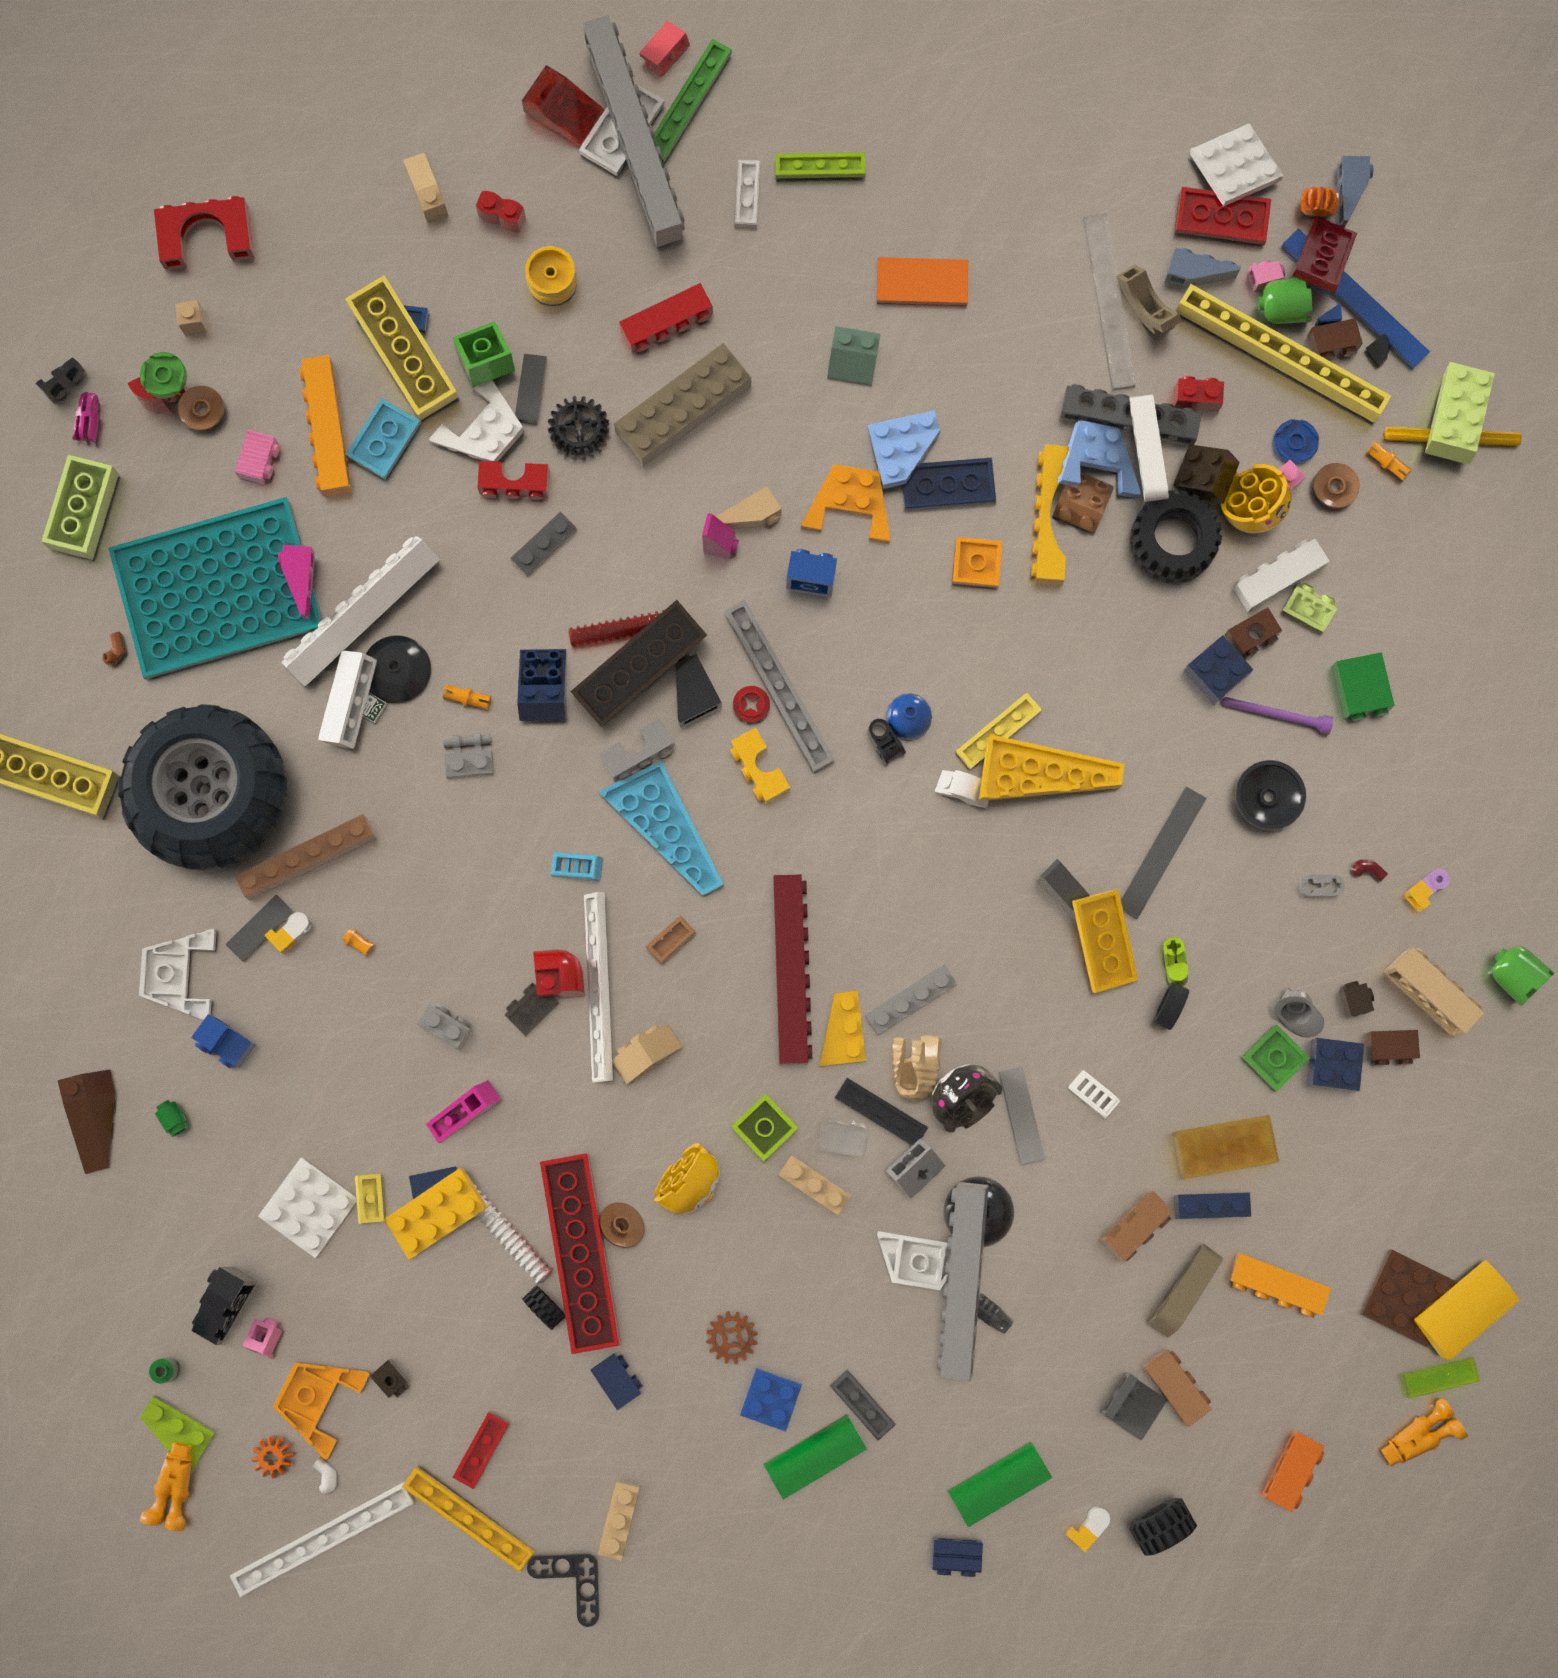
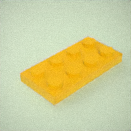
[1072,889,1139,993]
[384,1167,488,1260]

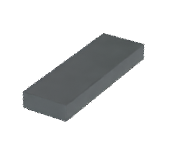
[515,354,547,424]
[225,895,294,961]
[829,1369,896,1441]

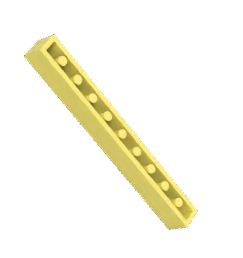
[1176,284,1391,423]

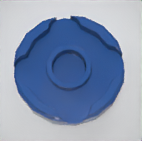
[1273,419,1319,465]

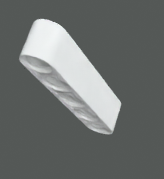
[1129,394,1169,502]

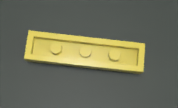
[955,693,1042,770]

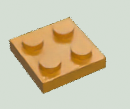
[952,537,1003,588]

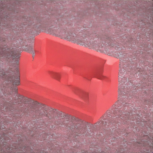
[639,20,690,77]

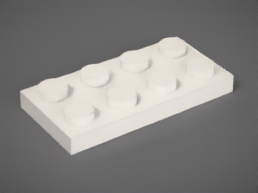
[579,82,665,176]

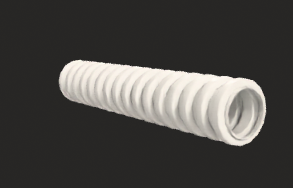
[474,1184,552,1284]

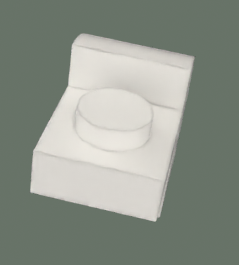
[935,770,989,808]

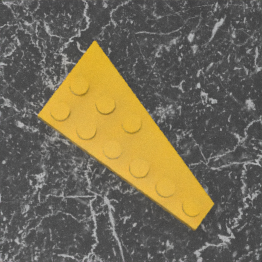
[979,734,1125,801]

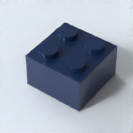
[1184,635,1254,705]
[1307,1038,1364,1093]

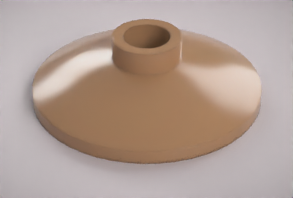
[178,386,224,430]
[1313,463,1360,508]
[599,1202,644,1248]

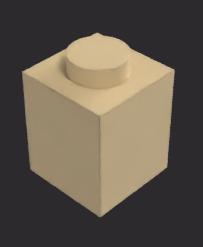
[175,300,207,334]

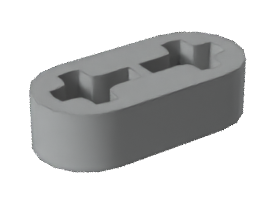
[1298,875,1345,898]

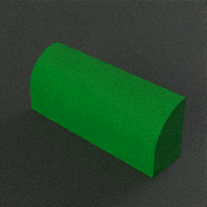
[764,1414,867,1500]
[947,1442,1052,1527]

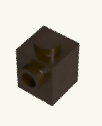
[1339,981,1374,1018]
[370,1359,410,1398]

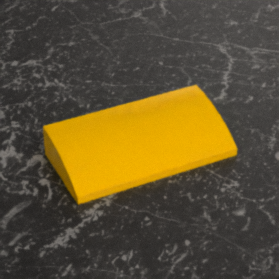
[1414,1260,1520,1361]

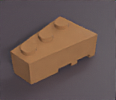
[1099,1190,1173,1261]

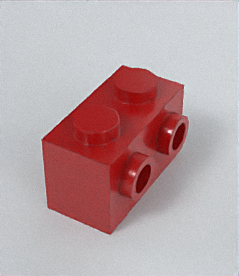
[1174,376,1224,412]

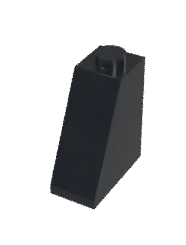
[676,654,722,728]

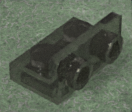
[505,983,560,1037]

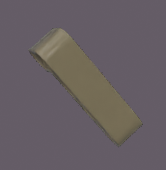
[1148,1244,1223,1338]

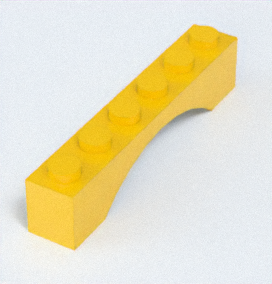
[1031,444,1069,586]

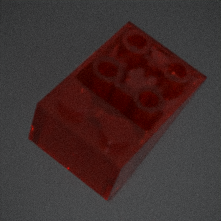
[522,65,605,146]

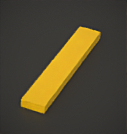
[402,1466,535,1572]

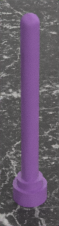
[1222,697,1334,735]

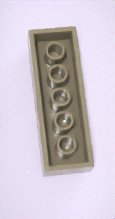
[614,343,751,466]

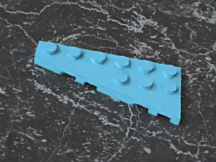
[598,761,724,896]

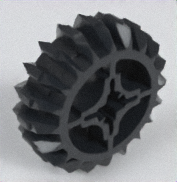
[548,396,610,458]

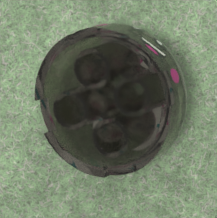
[931,1064,1002,1132]

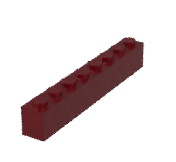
[773,874,813,1066]

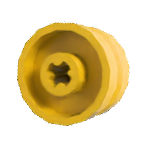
[525,246,577,305]

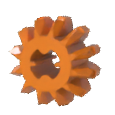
[1300,186,1340,217]
[251,1436,294,1479]

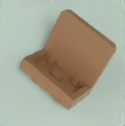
[1052,472,1114,533]

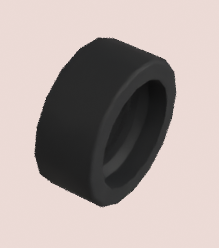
[1154,982,1189,1030]

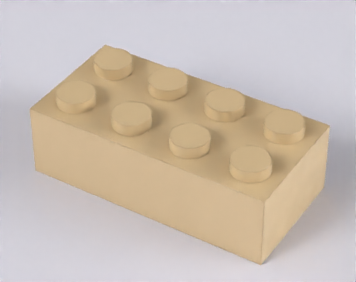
[1384,947,1484,1037]

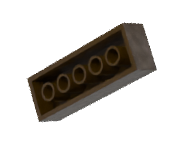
[570,600,707,727]

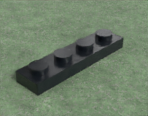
[835,1078,928,1146]

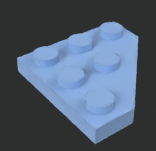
[868,410,940,489]

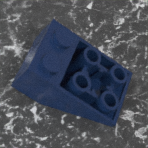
[517,649,567,721]

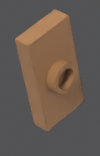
[645,915,696,965]

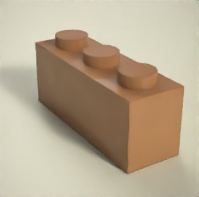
[1141,1349,1212,1427]

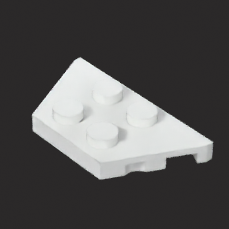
[877,1231,951,1290]

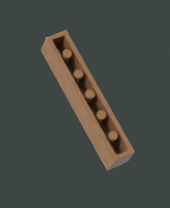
[235,814,377,900]

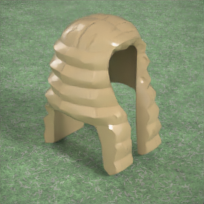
[892,1035,942,1101]

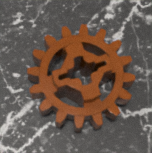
[706,1311,758,1364]

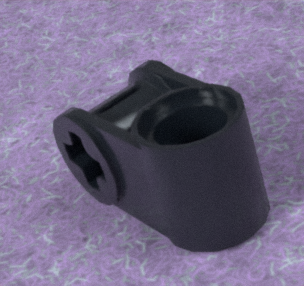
[867,719,906,765]

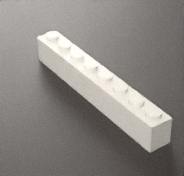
[281,536,440,687]

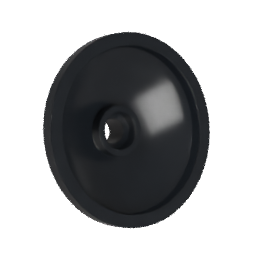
[366,635,431,704]
[1235,760,1306,830]

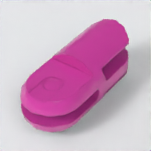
[72,392,99,442]

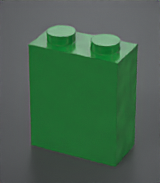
[1332,652,1395,721]

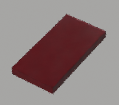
[1292,216,1357,293]

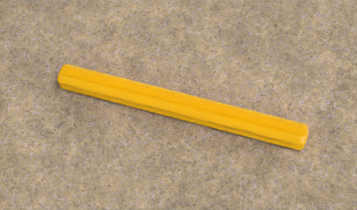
[1384,427,1522,446]

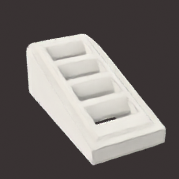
[1068,1070,1121,1119]

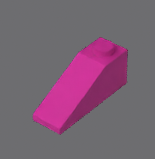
[702,513,739,559]
[278,545,315,620]
[426,1080,501,1143]

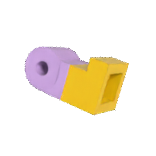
[1403,869,1450,912]

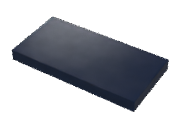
[902,457,996,511]

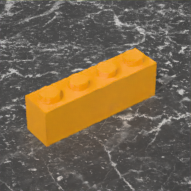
[1227,1253,1331,1318]

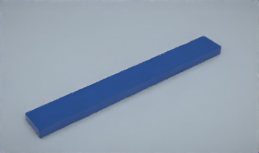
[1282,228,1430,369]

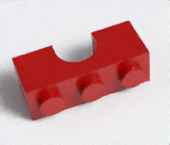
[477,461,550,500]

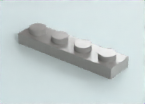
[865,964,957,1035]

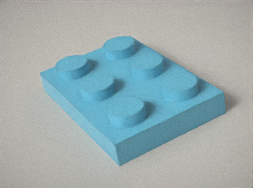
[345,398,421,480]

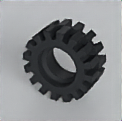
[522,1285,565,1330]

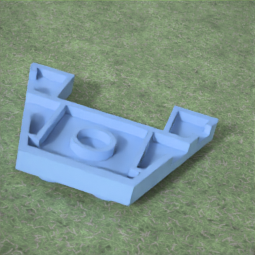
[1058,420,1141,498]

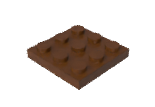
[1360,1249,1457,1347]

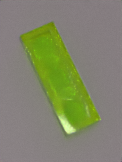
[1402,1357,1480,1399]

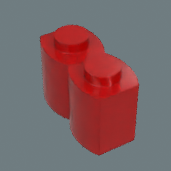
[476,191,526,232]

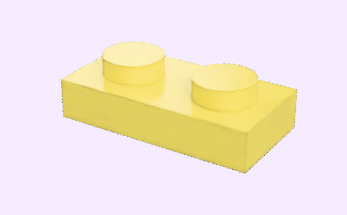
[355,1173,384,1224]

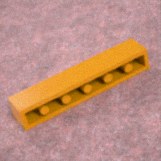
[299,355,352,496]

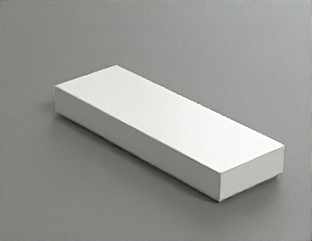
[735,160,760,228]

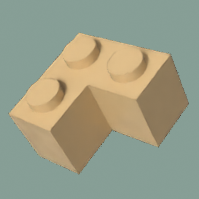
[612,1024,683,1084]

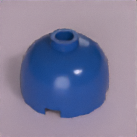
[886,693,932,740]

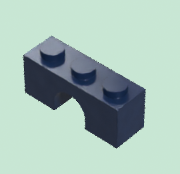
[1174,1192,1251,1219]

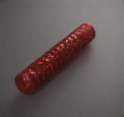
[568,610,664,648]

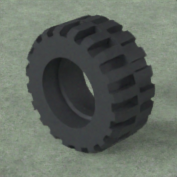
[1130,490,1222,583]

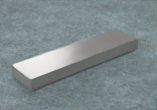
[999,1066,1045,1165]

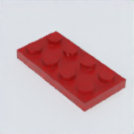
[1175,187,1271,245]

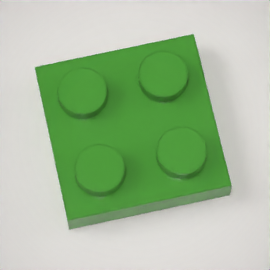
[1242,1024,1310,1092]

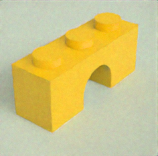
[730,727,790,805]

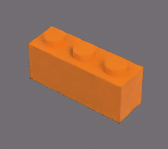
[1262,1431,1325,1512]

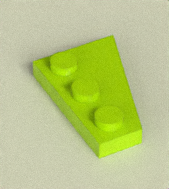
[140,1396,216,1476]

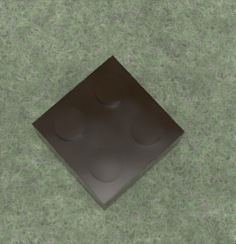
[1173,444,1240,504]

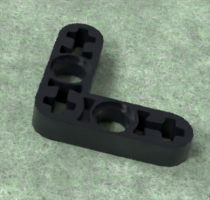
[527,1553,600,1627]

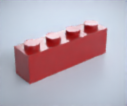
[619,283,713,353]

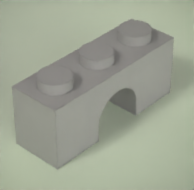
[599,719,675,782]

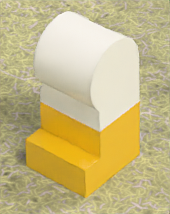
[264,912,311,954]
[1065,1506,1110,1552]

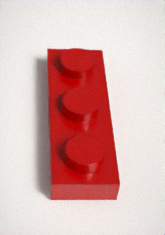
[452,1412,510,1489]

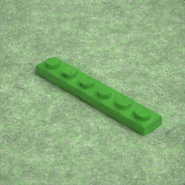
[654,39,732,163]

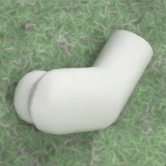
[312,1457,337,1495]

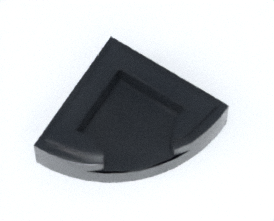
[1366,334,1390,366]

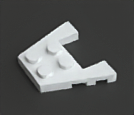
[429,380,525,462]
[139,929,217,1020]

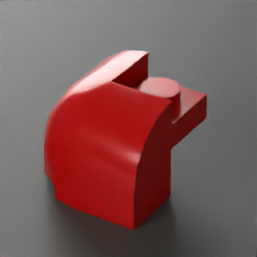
[533,949,585,998]

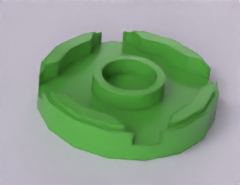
[139,352,188,399]

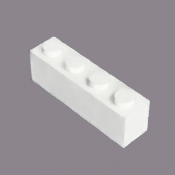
[1233,539,1330,613]
[318,651,377,749]

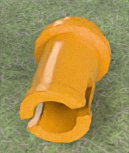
[342,929,374,956]

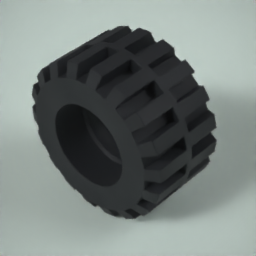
[1129,1498,1197,1556]

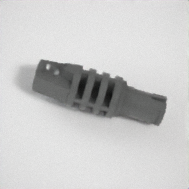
[978,1294,1014,1334]

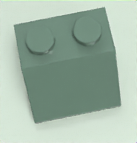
[827,326,880,386]

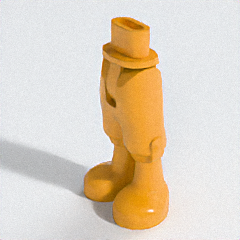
[1381,1397,1468,1467]
[140,1442,193,1531]

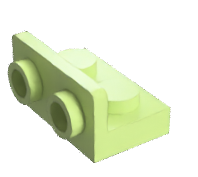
[1283,583,1338,632]

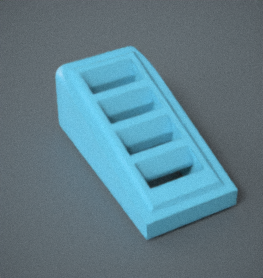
[551,852,603,881]

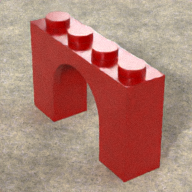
[154,196,254,269]

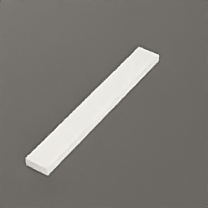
[584,892,613,1083]
[230,1482,416,1598]

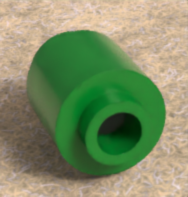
[155,1100,188,1137]
[149,1358,178,1384]

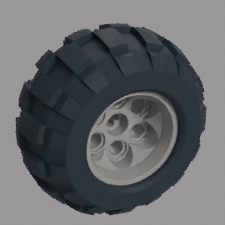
[118,704,287,871]

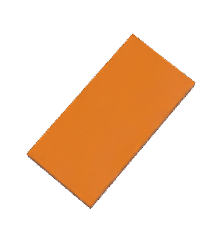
[877,257,969,306]

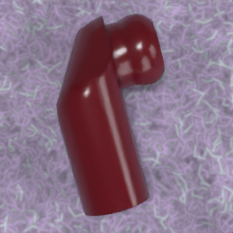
[1352,859,1388,882]

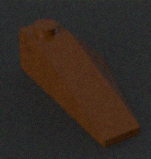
[58,1069,116,1174]

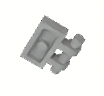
[443,733,494,779]

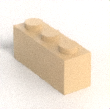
[778,1155,851,1216]
[598,1479,641,1561]

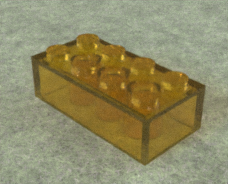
[1172,1115,1279,1180]

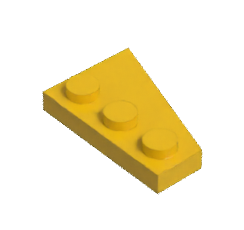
[819,991,866,1067]

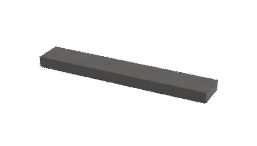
[1121,786,1207,919]

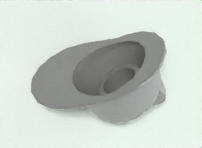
[1275,988,1324,1037]

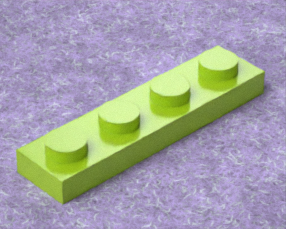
[775,152,866,179]

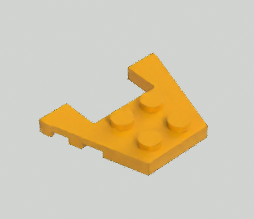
[801,464,890,543]
[273,1362,371,1460]

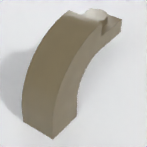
[1116,265,1182,334]

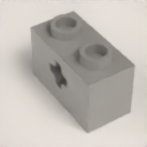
[886,1138,946,1198]

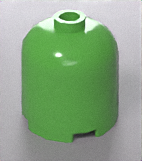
[1258,278,1312,324]
[1492,946,1555,1006]

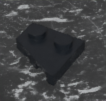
[35,357,85,403]

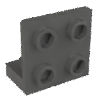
[1101,1373,1167,1440]

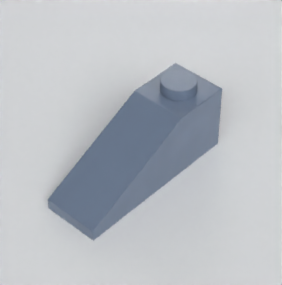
[1338,156,1374,228]

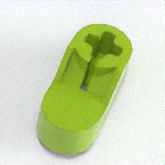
[1163,937,1189,986]

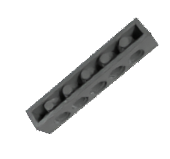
[1060,384,1202,445]

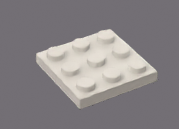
[1190,124,1283,206]
[258,1158,357,1258]

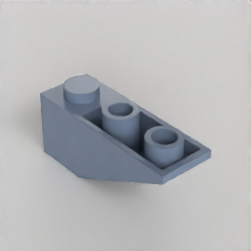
[1165,248,1241,287]

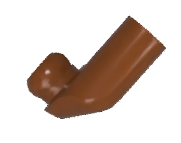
[102,632,125,666]

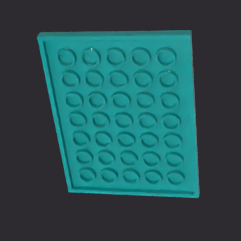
[108,497,322,679]

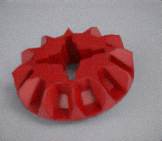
[733,686,770,723]

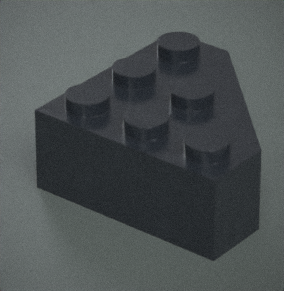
[191,1267,258,1345]

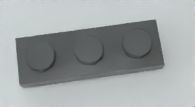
[510,511,577,576]

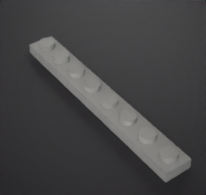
[725,600,834,772]

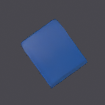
[1315,304,1342,327]

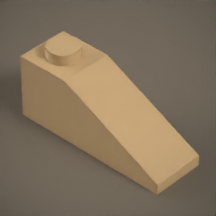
[403,153,448,221]
[716,486,782,529]

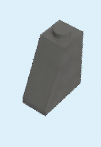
[1036,859,1090,920]

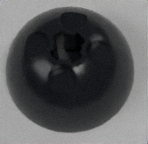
[944,1176,1014,1247]

